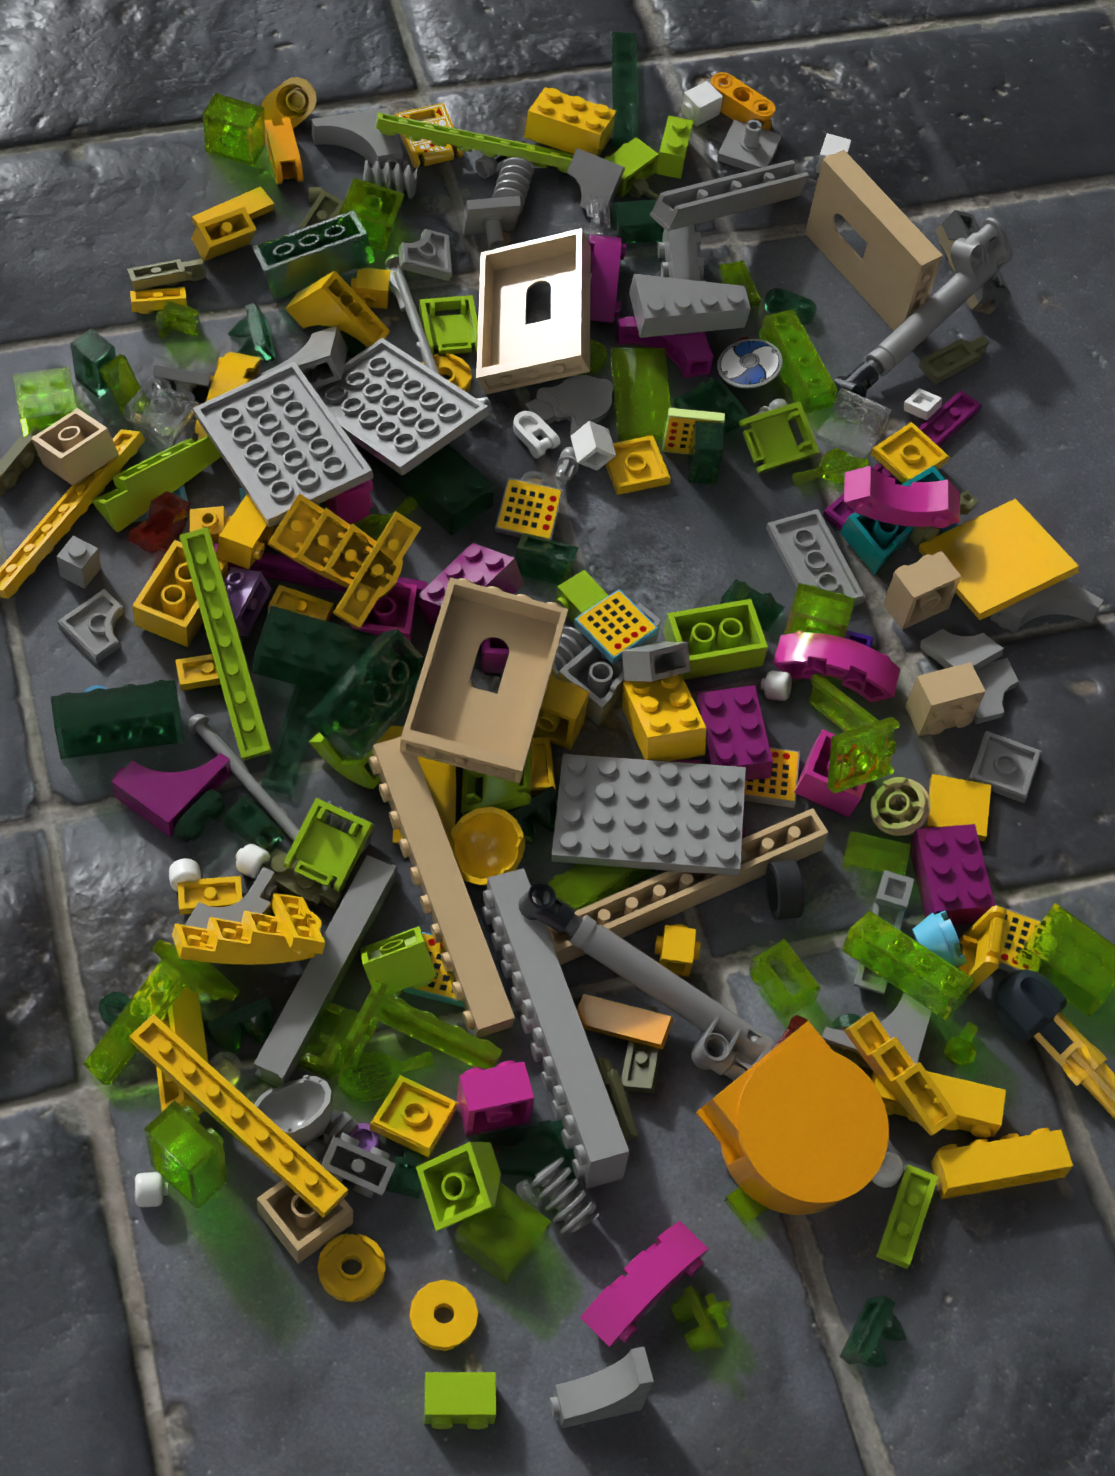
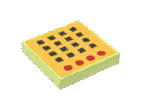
[662,408,725,457]

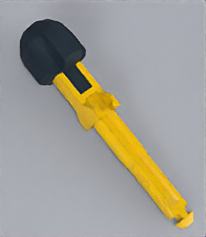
[994,969,1115,1119]

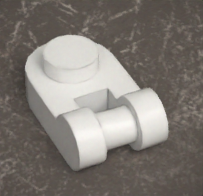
[513,411,560,459]

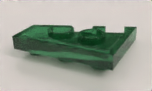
[477,1120,576,1179]

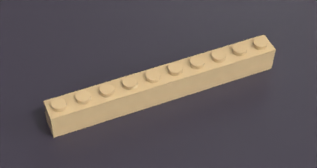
[369,737,515,1039]
[545,808,829,965]

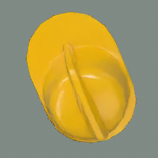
[260,77,317,129]

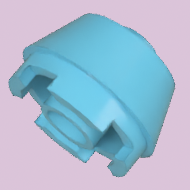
[911,911,967,972]

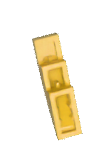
[844,1011,957,1136]

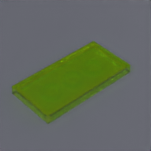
[610,347,671,440]

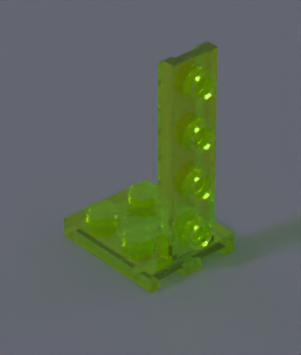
[809,673,899,794]
[83,939,240,1085]
[333,980,503,1077]

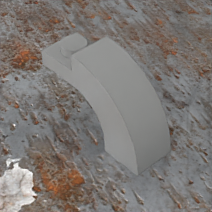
[185,867,278,929]

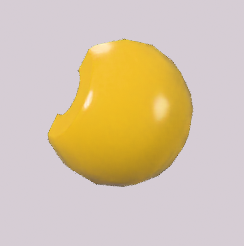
[448,807,525,886]

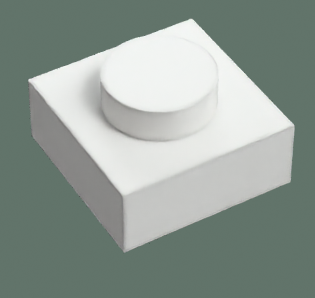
[904,388,942,420]

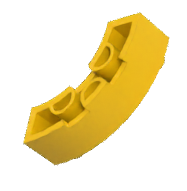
[195,351,262,441]

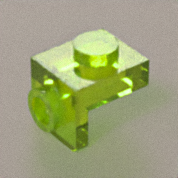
[155,301,200,339]

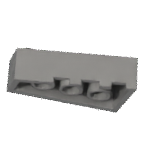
[657,224,706,282]
[629,274,751,338]
[558,603,661,726]

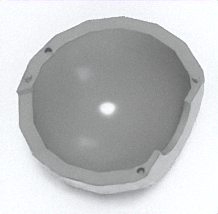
[254,1075,334,1147]

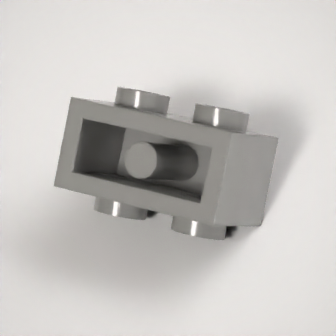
[319,1133,396,1198]

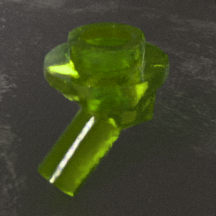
[945,1022,979,1066]

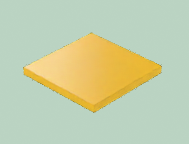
[919,499,1079,620]

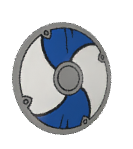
[717,339,783,389]

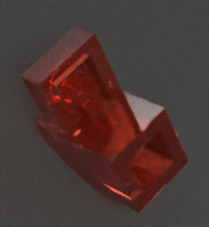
[128,491,191,554]

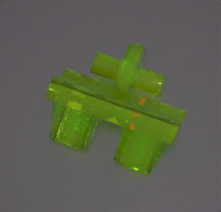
[670,1285,732,1353]

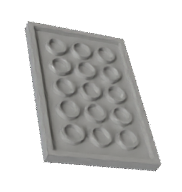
[314,338,490,476]
[193,361,374,528]
[552,754,746,876]

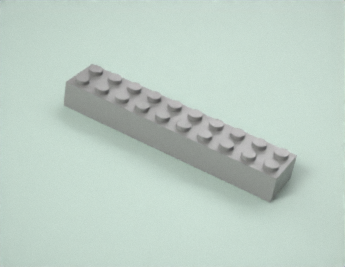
[482,868,629,1189]

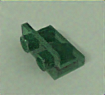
[515,533,579,585]

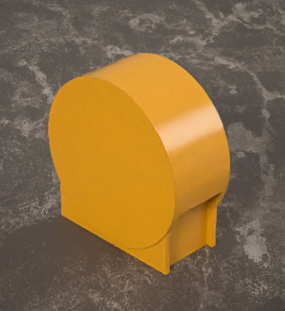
[695,1021,889,1215]

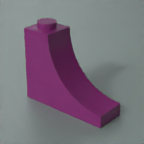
[112,753,231,837]

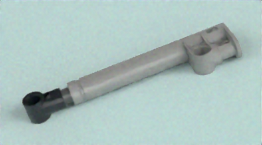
[830,217,1012,407]
[518,882,773,1081]

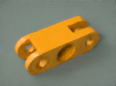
[710,72,775,131]
[263,117,303,185]

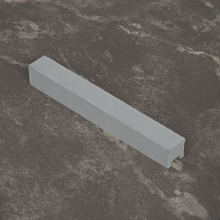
[650,160,810,232]
[254,855,396,1087]

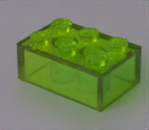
[1013,903,1115,1017]
[144,1100,227,1209]

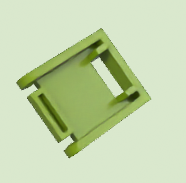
[419,295,478,355]
[739,401,820,474]
[461,746,532,815]
[283,798,374,893]

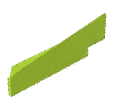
[92,436,221,532]

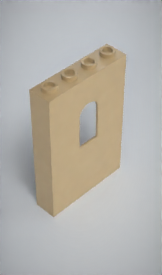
[805,150,943,331]
[476,228,591,394]
[400,578,568,783]

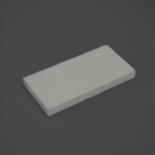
[766,509,865,618]

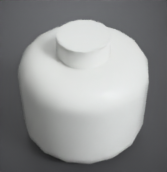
[761,670,792,701]
[235,844,270,879]
[169,858,201,892]
[872,1151,904,1188]
[135,1172,168,1207]

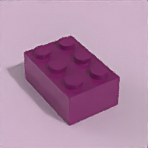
[416,543,524,626]
[695,685,773,781]
[908,824,995,925]

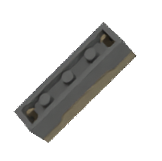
[935,210,1011,314]

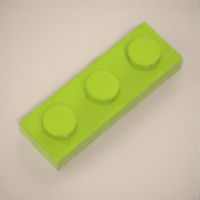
[876,1164,939,1269]

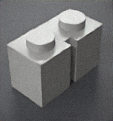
[622,641,690,682]

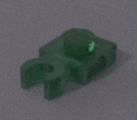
[386,1145,426,1198]

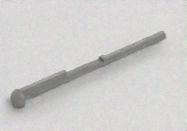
[385,254,440,375]
[188,714,347,889]

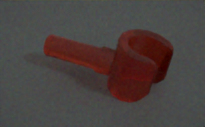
[771,1015,809,1050]

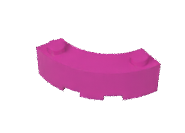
[844,466,960,528]
[773,631,901,702]
[580,1221,709,1347]

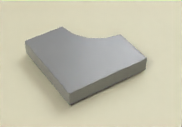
[567,148,625,217]
[398,229,452,281]
[57,589,124,664]
[920,629,1004,671]
[973,658,1019,724]

